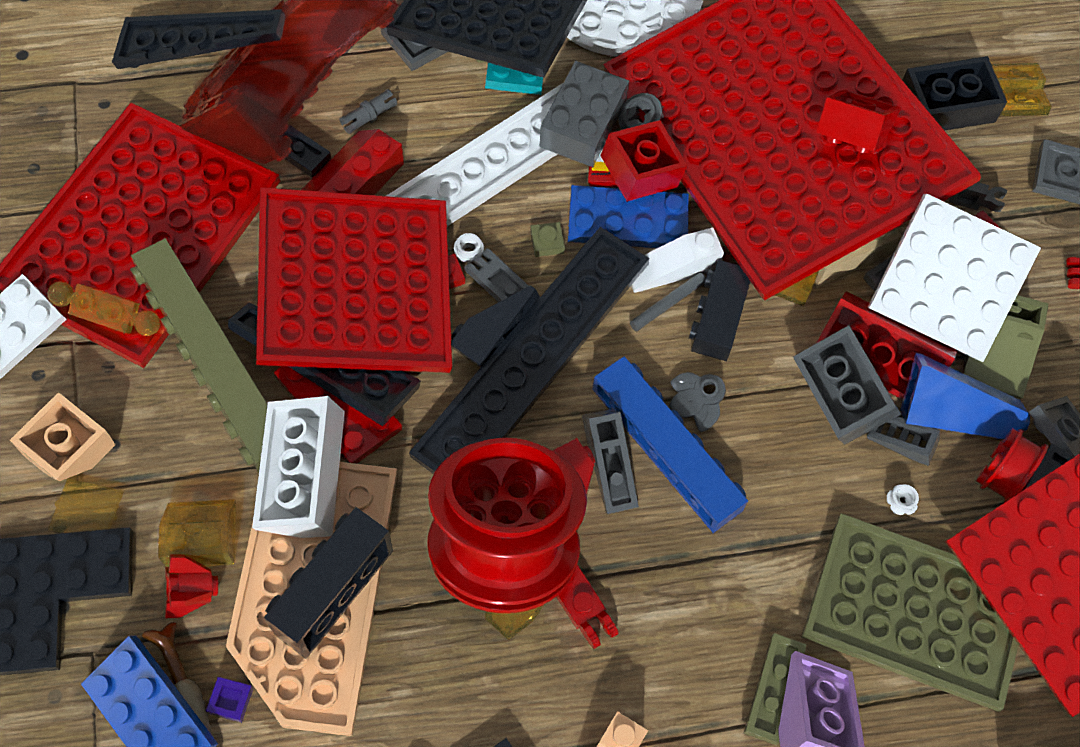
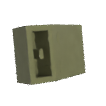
[962,295,1049,399]

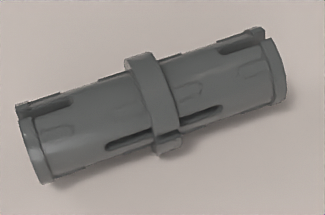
[339,89,397,134]

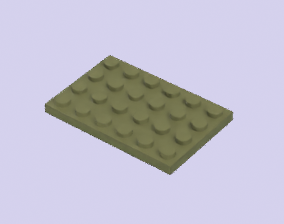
[801,513,1019,712]

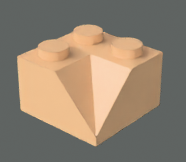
[10,392,116,481]

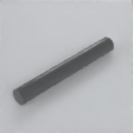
[630,272,706,332]

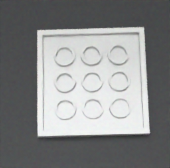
[867,194,1041,362]

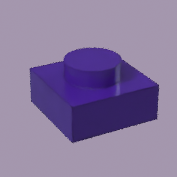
[206,677,254,723]

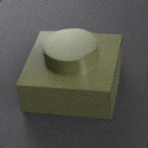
[530,222,565,257]

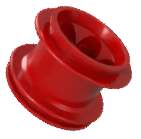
[427,438,587,613]

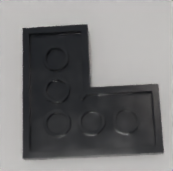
[0,527,133,676]

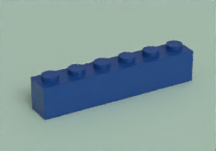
[592,356,748,533]

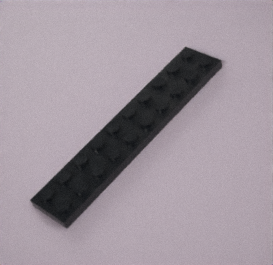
[409,227,650,474]

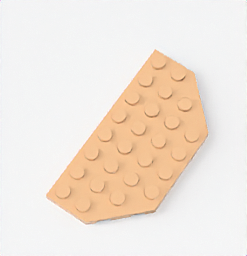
[226,462,398,736]

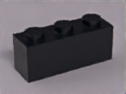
[688,260,751,362]

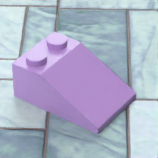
[779,651,865,747]

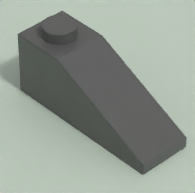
[582,409,639,514]

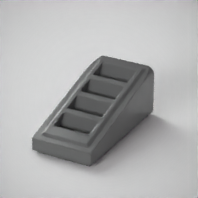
[867,416,940,466]

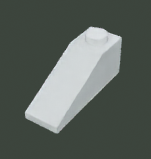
[631,228,724,293]

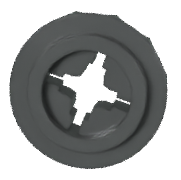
[618,93,664,130]

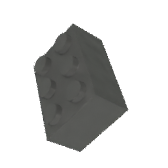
[539,60,629,167]
[793,325,901,445]

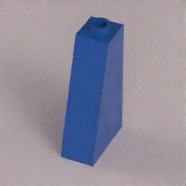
[900,353,1030,439]

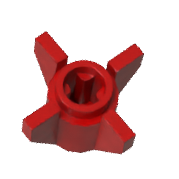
[165,554,218,619]

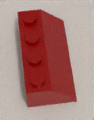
[301,129,404,195]
[816,291,957,400]

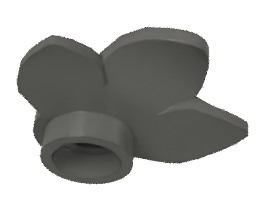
[669,372,726,432]

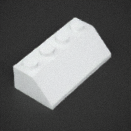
[252,396,345,538]

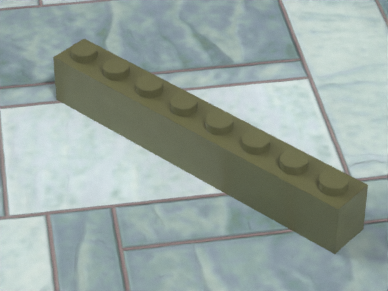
[130,238,267,473]

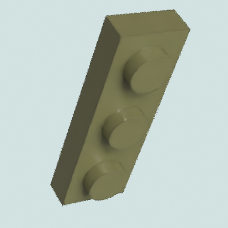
[744,633,807,745]

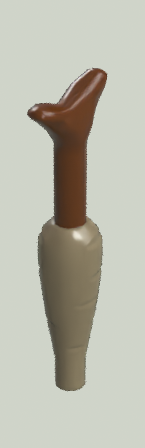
[142,622,212,735]

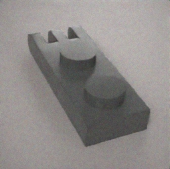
[464,248,540,302]

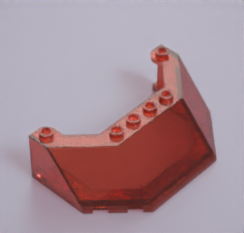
[180,0,399,165]

